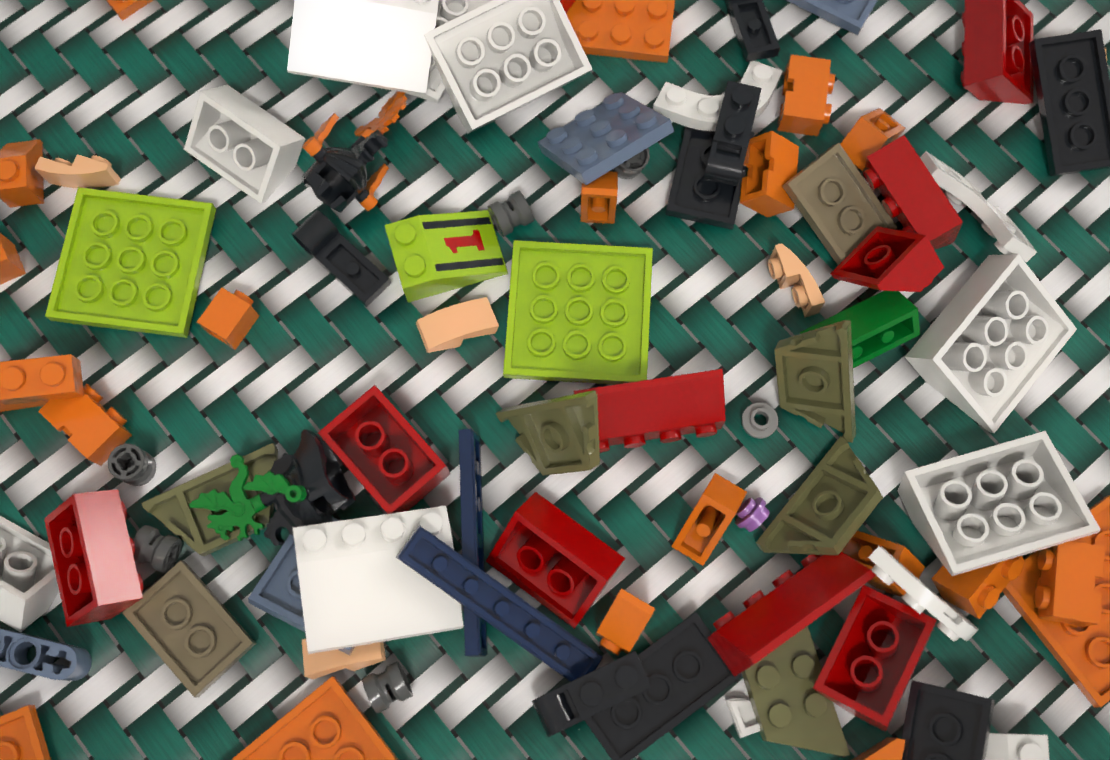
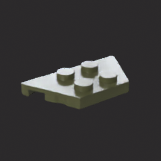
[774,320,856,443]
[496,390,600,476]
[756,436,883,555]
[141,443,278,556]
[742,626,850,757]

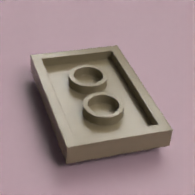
[782,143,898,265]
[122,560,257,697]

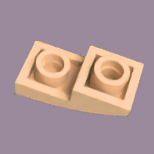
[34,154,121,189]
[768,244,825,317]
[416,297,499,353]
[301,639,386,679]

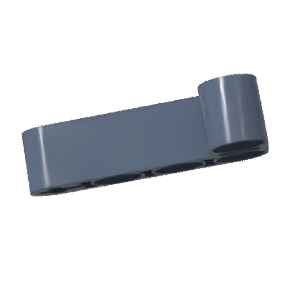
[0,627,92,681]

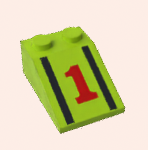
[384,210,508,303]

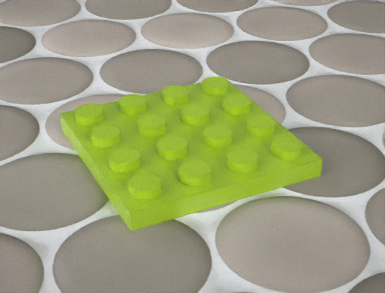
[45,187,216,338]
[503,240,653,385]

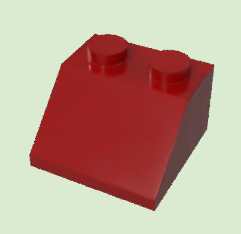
[830,226,944,292]

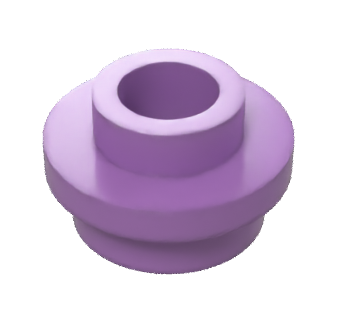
[735,497,770,532]

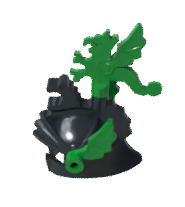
[189,429,356,546]

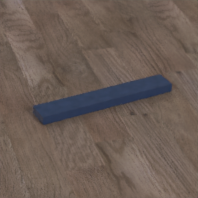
[459,429,488,657]
[395,525,604,682]

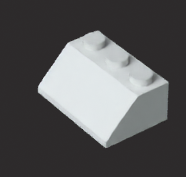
[184,85,305,204]
[0,516,59,633]

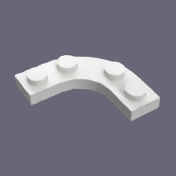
[653,61,783,131]
[920,151,1037,263]
[868,546,979,642]

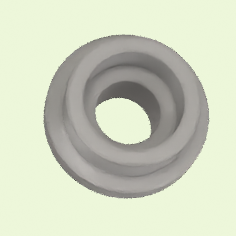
[741,403,778,439]

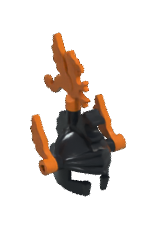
[301,91,408,212]

